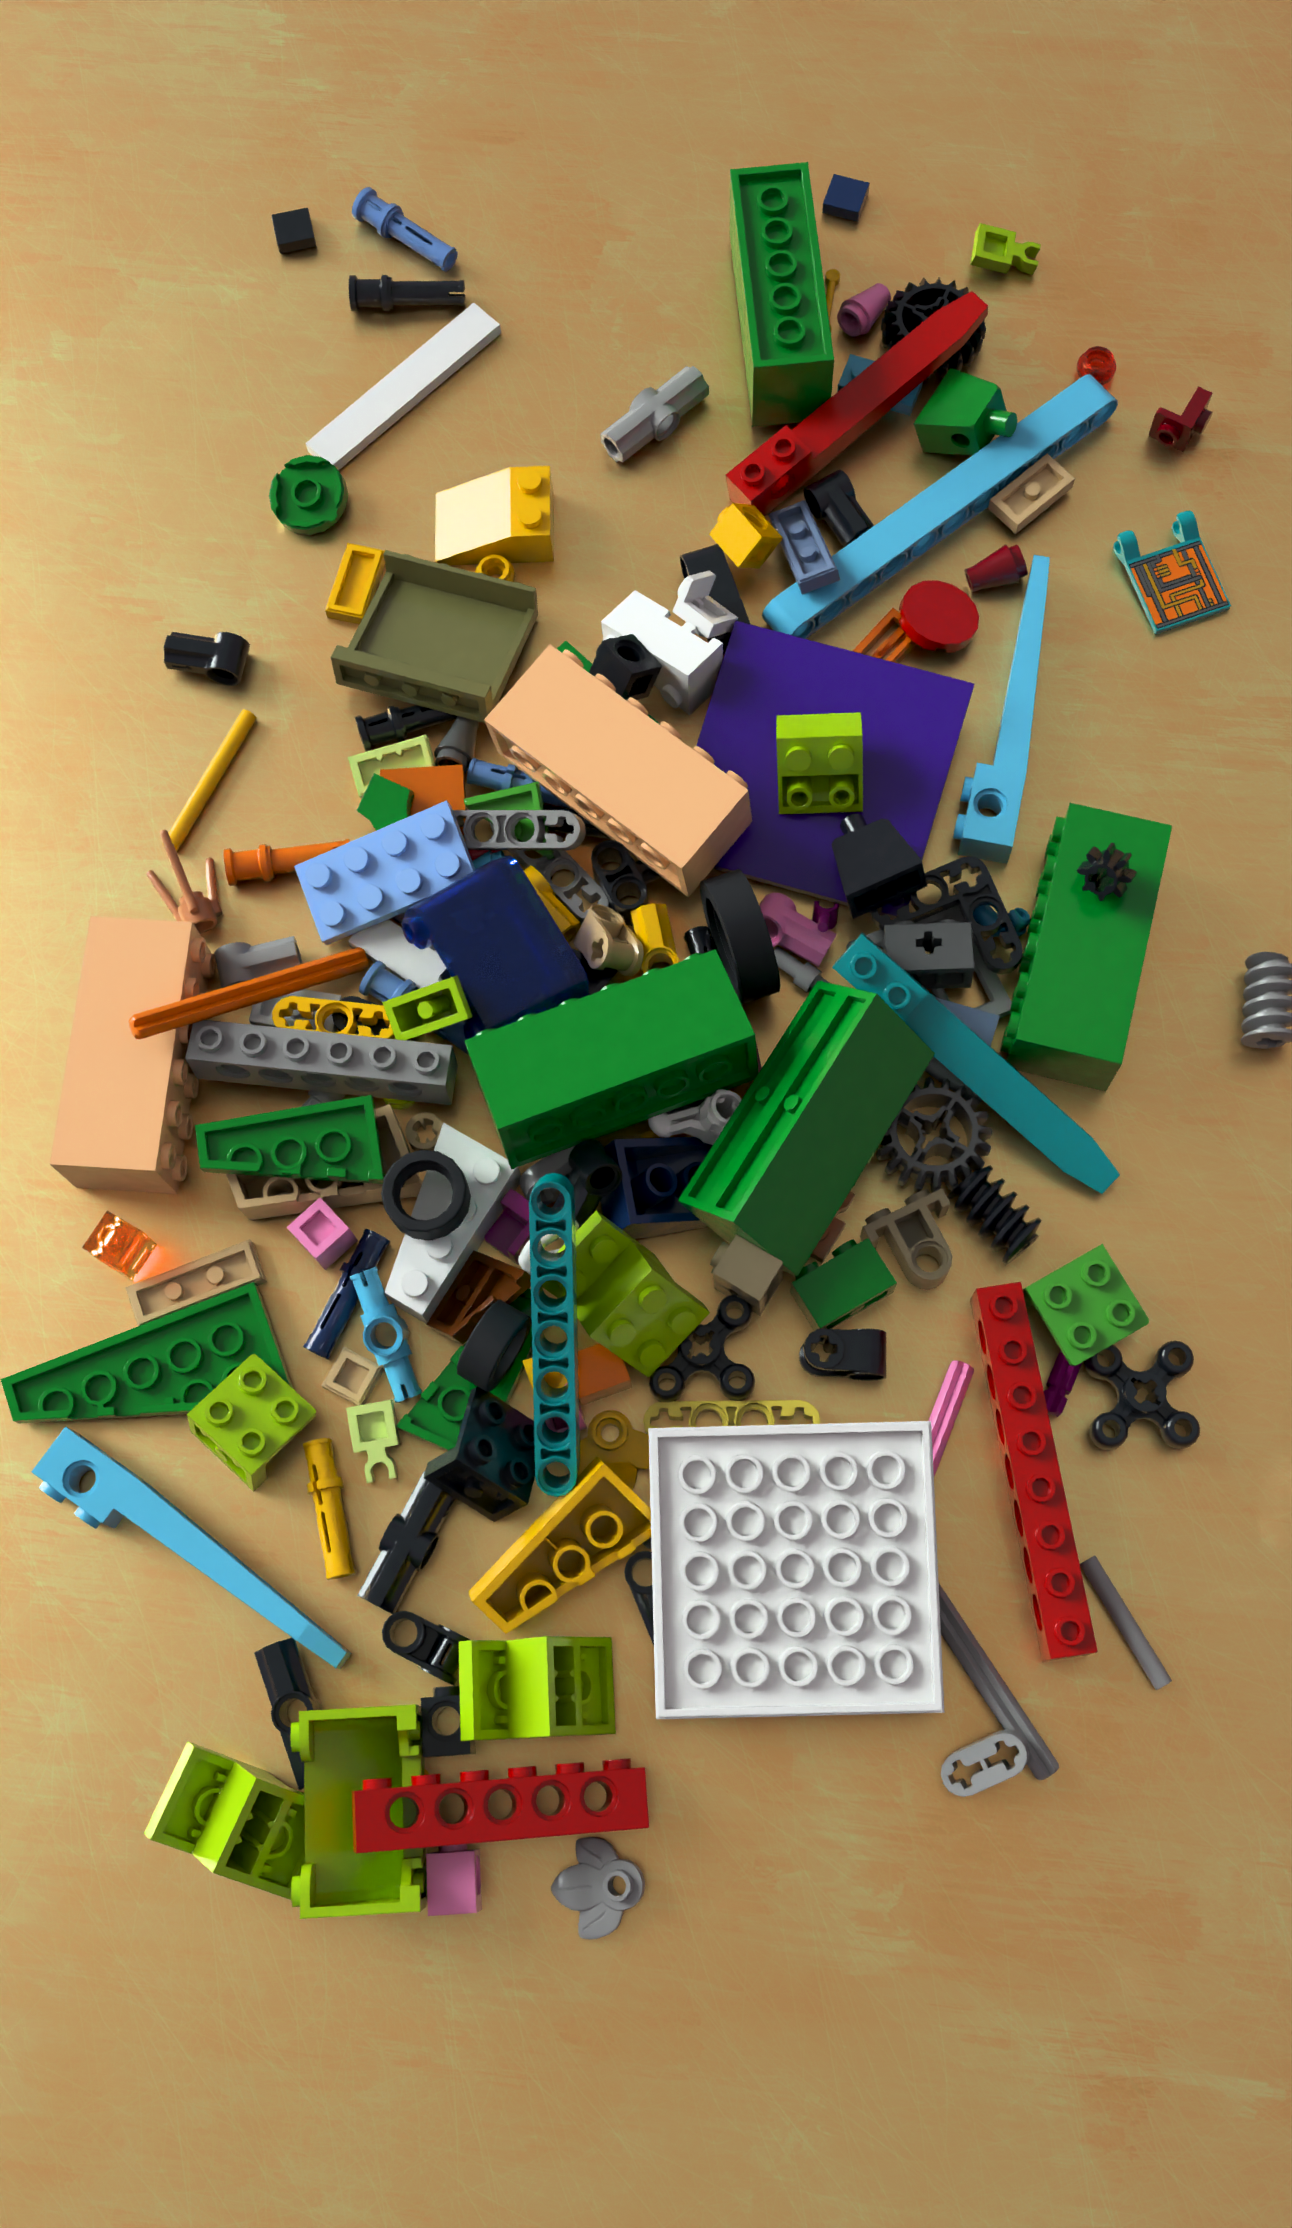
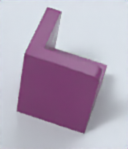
[484,1188,530,1265]

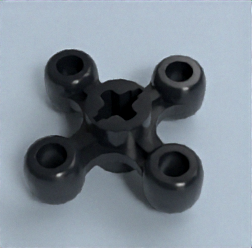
[649,1294,755,1402]
[1084,1340,1200,1451]

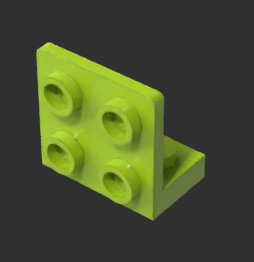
[187,1354,316,1492]

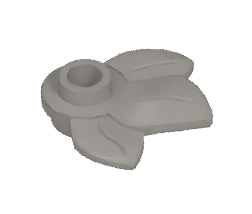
[551,1837,645,1940]

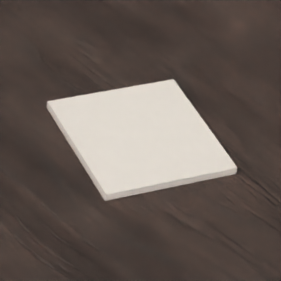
[648,1421,945,1719]

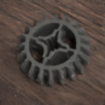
[876,1077,992,1193]

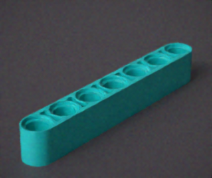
[529,1173,580,1497]

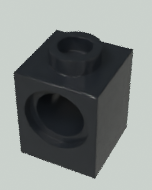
[589,634,662,700]
[421,1686,476,1757]

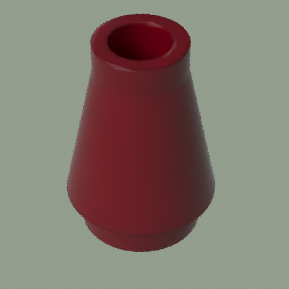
[964,544,1028,592]

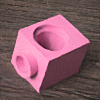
[287,1198,358,1270]
[426,1844,482,1916]

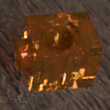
[82,1210,157,1281]

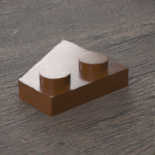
[426,1250,531,1344]

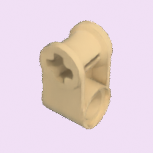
[573,904,644,976]

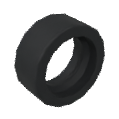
[381,1150,471,1240]
[457,1300,532,1392]

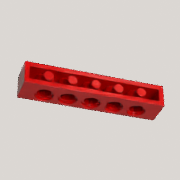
[352,1758,649,1854]

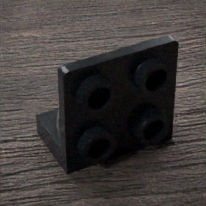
[423,1386,535,1522]

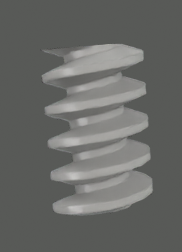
[1241,952,1292,1049]

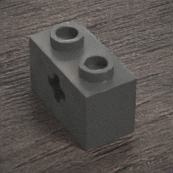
[882,919,974,989]

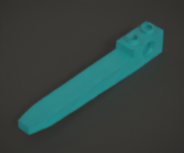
[832,932,1120,1194]

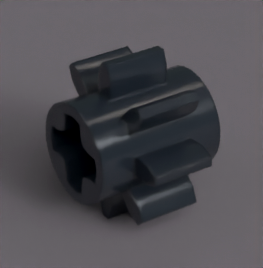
[1077,842,1137,901]

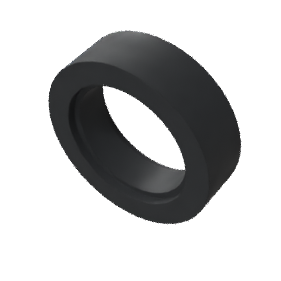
[700,869,780,1004]

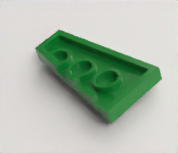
[195,1095,385,1184]
[396,1288,532,1451]

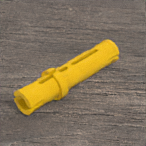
[303,1438,356,1580]

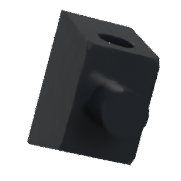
[831,814,927,919]

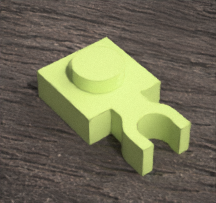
[346,1399,400,1483]

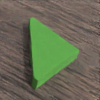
[464,782,554,860]

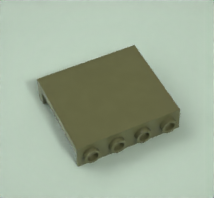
[331,550,538,723]

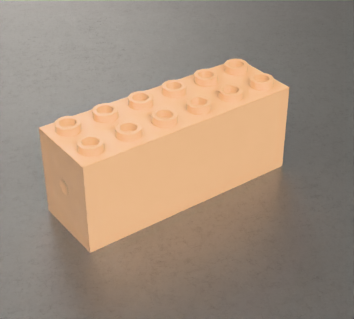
[484,644,752,897]
[50,916,216,1194]

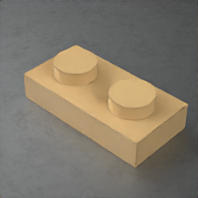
[988,453,1075,534]

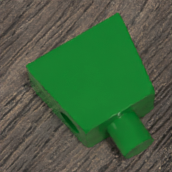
[913,368,1017,455]

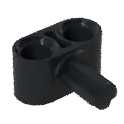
[591,840,661,926]

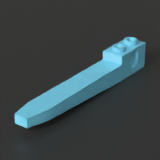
[953,555,1050,864]
[32,1427,352,1669]

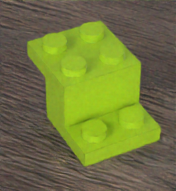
[542,1210,710,1378]
[459,1636,616,1741]
[144,1741,305,1900]

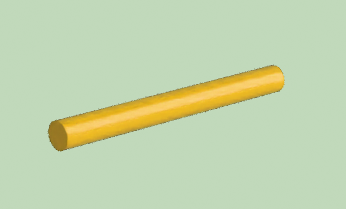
[162,709,257,852]

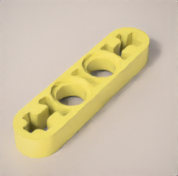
[643,1400,820,1436]

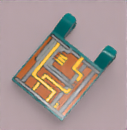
[1113,511,1231,635]

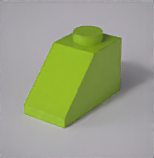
[382,975,473,1040]

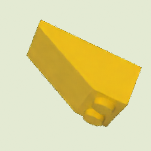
[435,466,554,565]

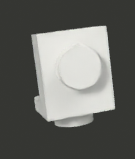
[672,570,738,639]

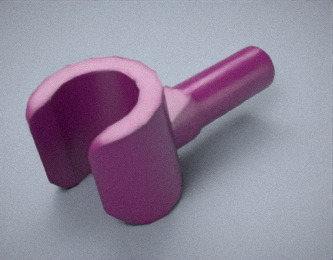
[812,901,839,932]

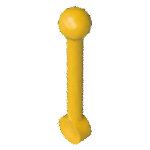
[825,269,840,332]

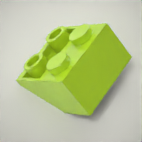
[776,712,863,814]

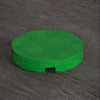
[269,455,348,535]

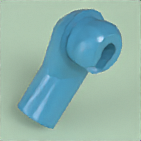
[973,905,1030,937]

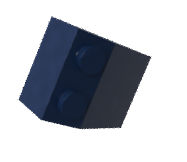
[600,1137,713,1239]

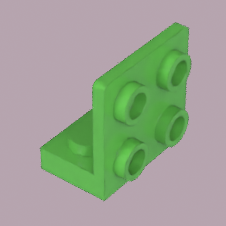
[1023,1244,1149,1366]

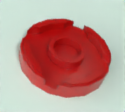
[899,580,979,653]

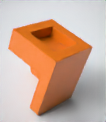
[578,1344,632,1405]

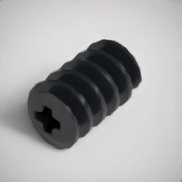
[947,1165,1042,1265]

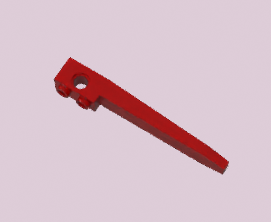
[725,291,988,517]

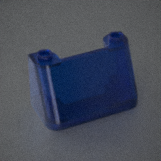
[402,856,589,1040]

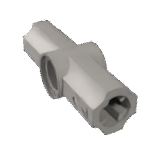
[600,366,709,462]

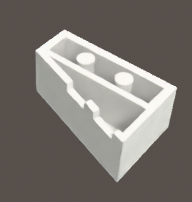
[601,590,723,716]

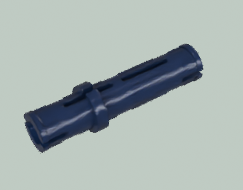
[303,1229,390,1360]

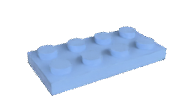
[294,800,479,945]

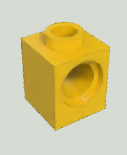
[709,503,783,569]

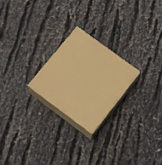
[321,1347,384,1406]

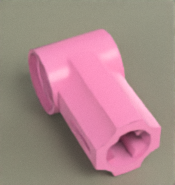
[759,893,837,967]

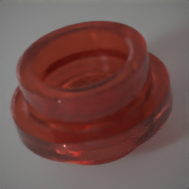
[1076,346,1116,385]

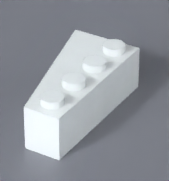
[384,1122,521,1324]

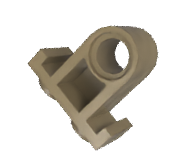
[860,1188,952,1290]

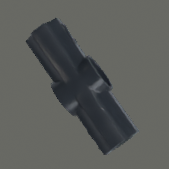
[357,1471,456,1614]
[254,1638,322,1790]

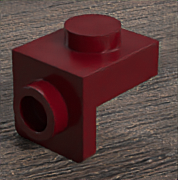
[1149,386,1213,452]

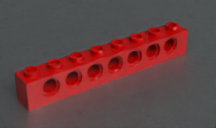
[970,1282,1098,1662]

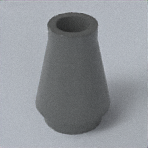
[434,716,479,775]

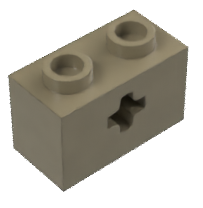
[710,1234,783,1316]

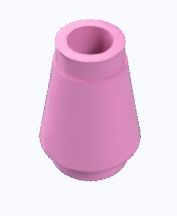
[837,283,891,337]

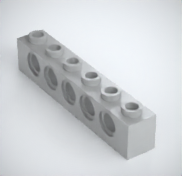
[185,1020,458,1105]

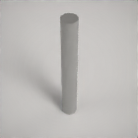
[1080,1556,1172,1690]

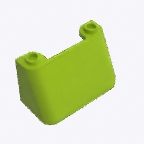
[290,1704,427,1919]

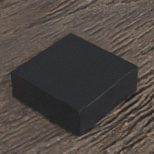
[271,207,316,254]

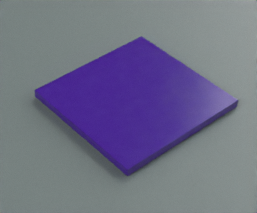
[696,620,974,919]

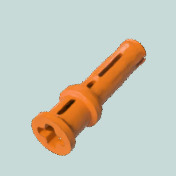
[224,839,350,886]

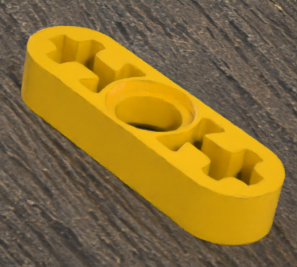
[272,996,395,1039]

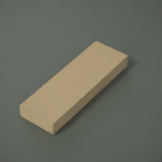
[125,1239,267,1326]

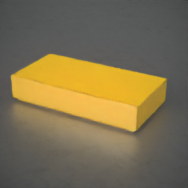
[325,543,385,625]

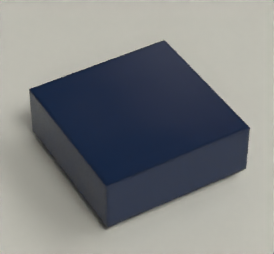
[822,174,870,222]

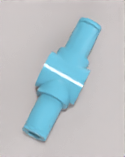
[349,1266,423,1403]

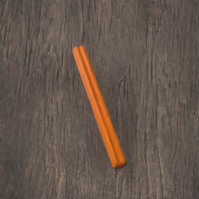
[129,947,369,1040]

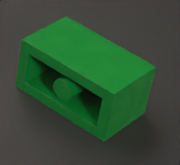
[790,1238,897,1331]

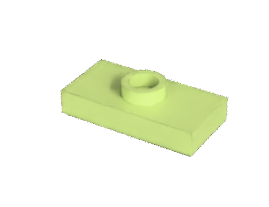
[348,735,436,799]

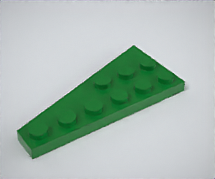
[1,1282,293,1424]

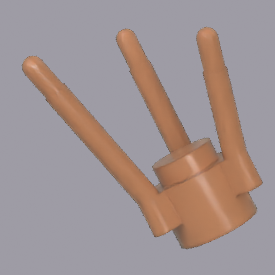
[147,830,223,934]

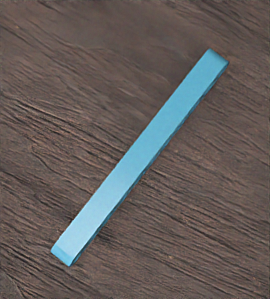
[762,374,1118,639]

